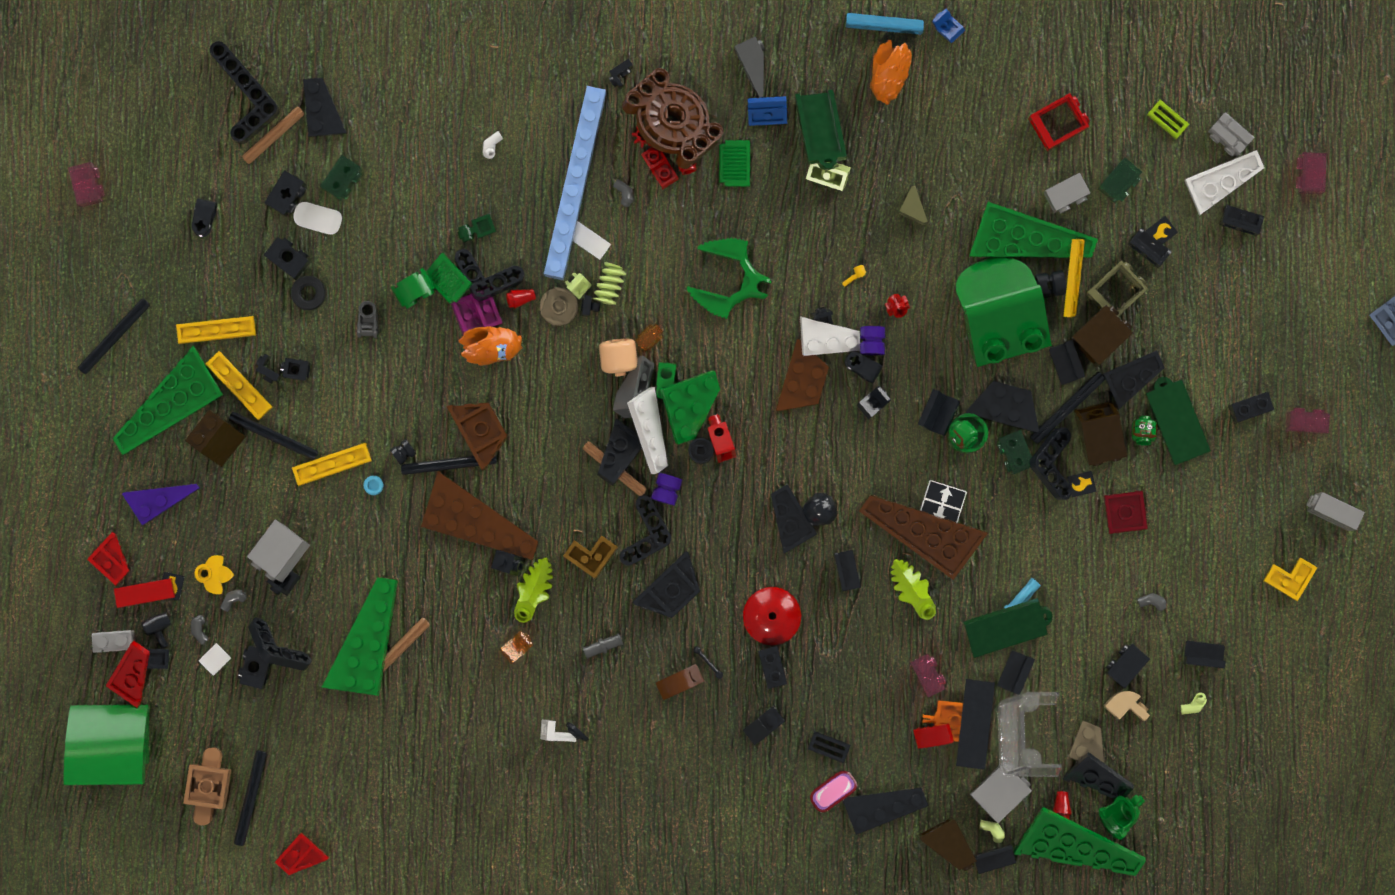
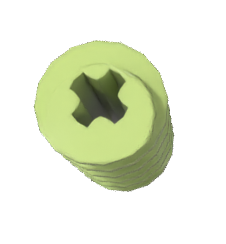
[592,262,627,305]

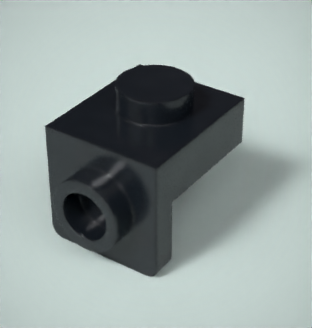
[810,307,833,325]
[255,354,282,384]
[857,386,891,419]
[491,550,525,577]
[266,570,301,596]

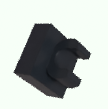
[580,295,601,317]

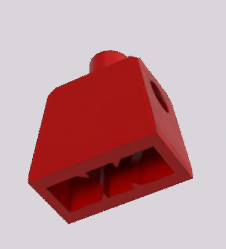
[707,414,737,463]

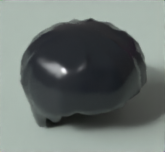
[803,493,838,526]

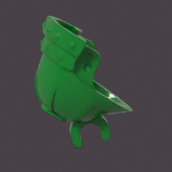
[1099,794,1145,840]

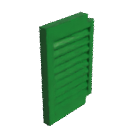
[719,140,750,187]
[427,253,472,304]

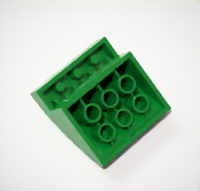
[64,705,149,785]

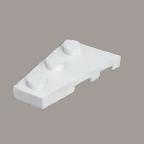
[800,316,860,356]

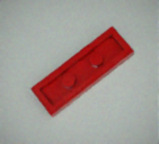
[114,578,175,608]

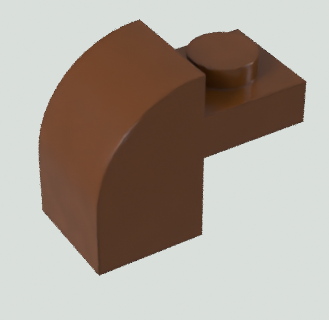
[656,664,704,700]

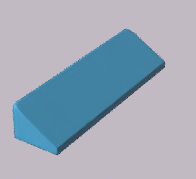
[846,13,924,35]

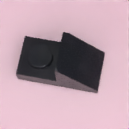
[743,706,785,745]

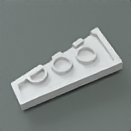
[1185,150,1264,216]
[627,387,668,474]

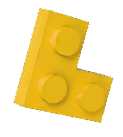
[1263,558,1317,601]

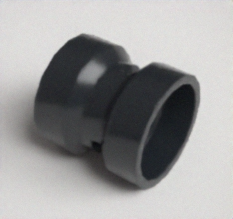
[390,438,416,465]

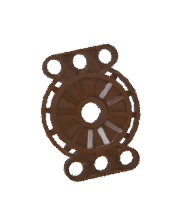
[622,68,723,169]

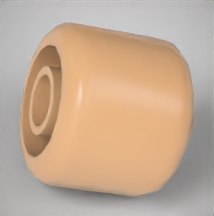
[599,339,637,376]

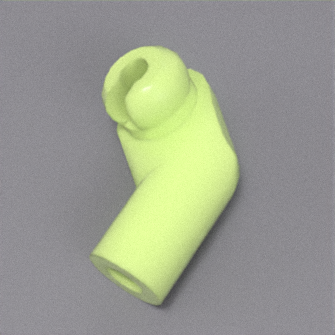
[1181,693,1207,715]
[979,820,1005,843]

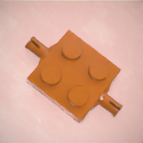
[922,700,963,742]

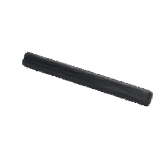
[78,298,150,374]
[1030,372,1105,444]
[229,412,318,460]
[401,455,497,475]
[234,750,267,846]

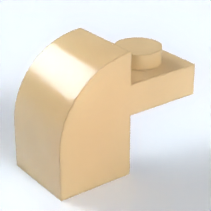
[1103,691,1150,721]

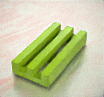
[1147,100,1189,139]

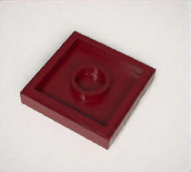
[1104,491,1148,534]

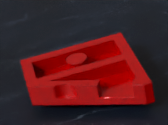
[87,532,130,586]
[275,833,329,875]

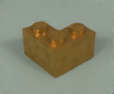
[563,535,618,579]

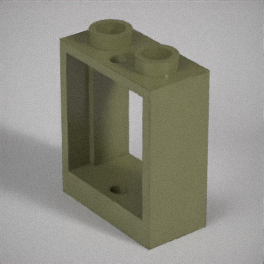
[1086,260,1148,316]

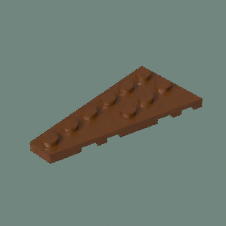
[421,471,538,560]
[859,495,988,580]

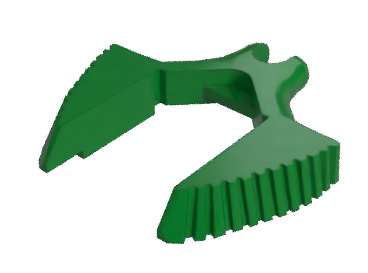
[687,238,772,319]

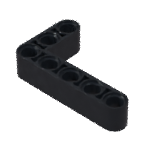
[210,41,280,144]

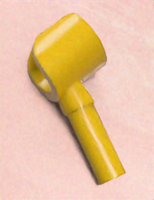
[842,265,866,287]

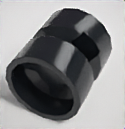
[1035,270,1067,298]
[688,438,714,465]

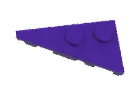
[122,484,200,525]

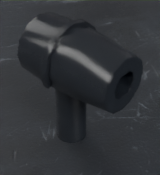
[142,612,172,649]

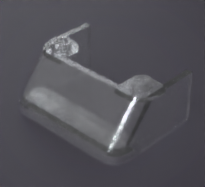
[998,692,1062,777]

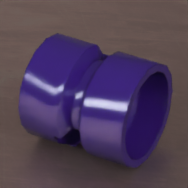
[860,326,885,355]
[651,473,682,506]

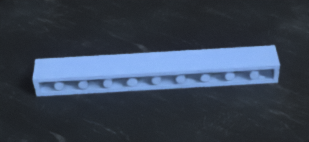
[544,86,606,281]

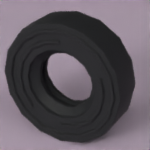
[291,276,326,311]

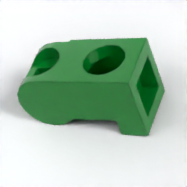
[656,362,677,399]

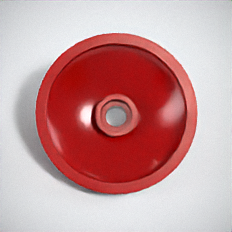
[743,587,801,645]

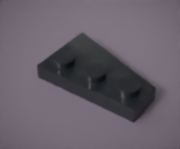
[1103,351,1165,410]
[597,419,642,486]
[1063,752,1134,799]

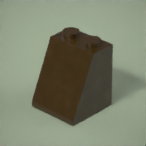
[1069,305,1133,367]
[1074,401,1127,466]
[185,410,246,467]
[917,817,977,871]

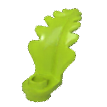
[514,558,553,623]
[891,559,936,620]

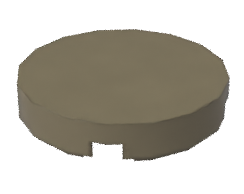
[540,287,578,326]

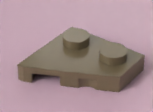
[1068,720,1104,763]

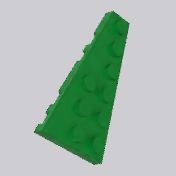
[969,202,1098,258]
[113,345,224,455]
[321,577,398,696]
[1014,807,1146,876]

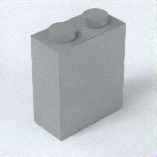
[1306,492,1365,531]
[247,519,310,582]
[970,762,1032,823]

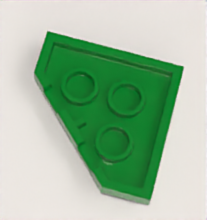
[660,370,720,445]

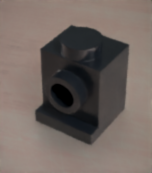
[280,358,311,382]

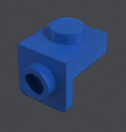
[932,9,965,43]

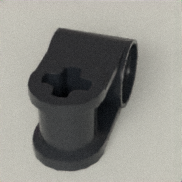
[191,198,217,237]
[844,352,883,384]

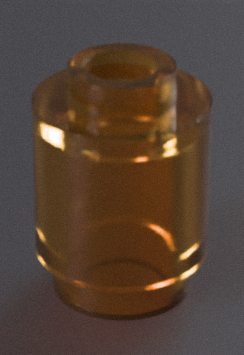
[635,323,664,352]

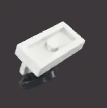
[540,720,589,742]

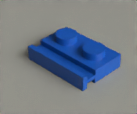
[747,96,787,126]

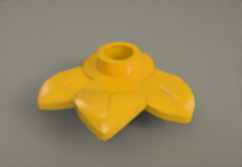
[195,555,234,594]

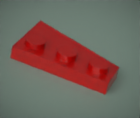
[106,641,150,708]

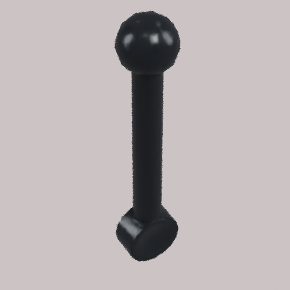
[693,646,723,679]

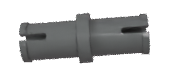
[582,633,623,659]

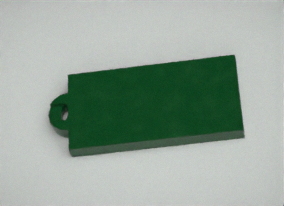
[795,90,847,170]
[1145,377,1211,466]
[963,598,1053,658]

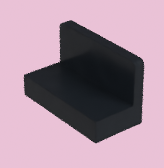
[1049,340,1085,385]
[918,389,960,436]
[833,550,861,592]
[1183,641,1226,669]
[997,651,1035,695]
[974,844,1016,874]

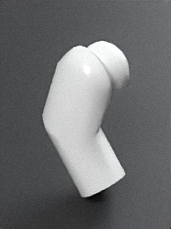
[483,131,503,159]

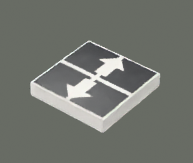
[920,480,967,522]

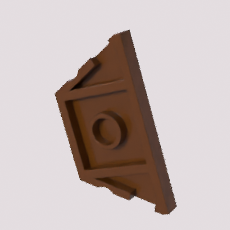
[776,339,829,411]
[446,403,508,471]

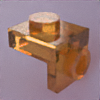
[499,631,533,664]

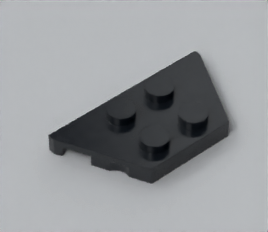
[966,381,1039,433]
[632,551,700,618]

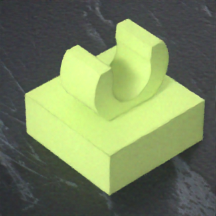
[565,273,592,299]

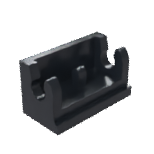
[1219,204,1264,236]
[1128,227,1172,268]

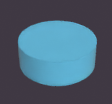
[364,476,384,495]

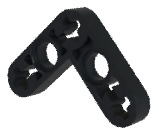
[455,249,524,301]
[1030,427,1072,500]
[620,495,671,566]
[248,617,312,671]

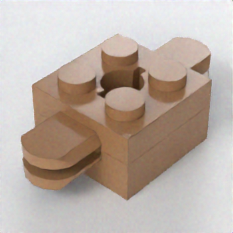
[183,747,232,826]

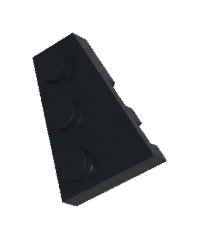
[303,78,347,138]
[771,484,817,554]

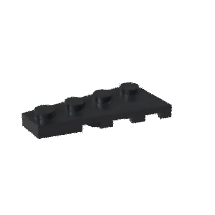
[842,787,929,835]

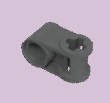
[357,301,378,338]

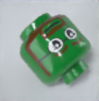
[1131,416,1157,446]
[949,420,978,449]

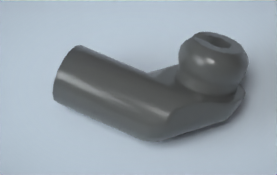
[613,179,634,207]
[220,589,247,612]
[1137,593,1166,611]
[191,615,209,645]

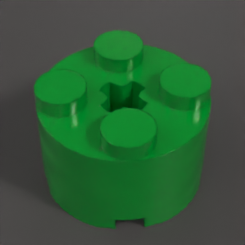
[390,268,435,309]
[948,413,988,454]

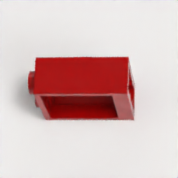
[1028,93,1090,152]

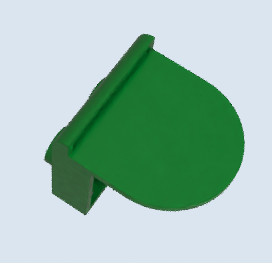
[956,257,1052,367]

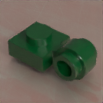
[457,214,496,243]

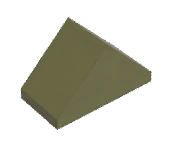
[898,185,928,225]

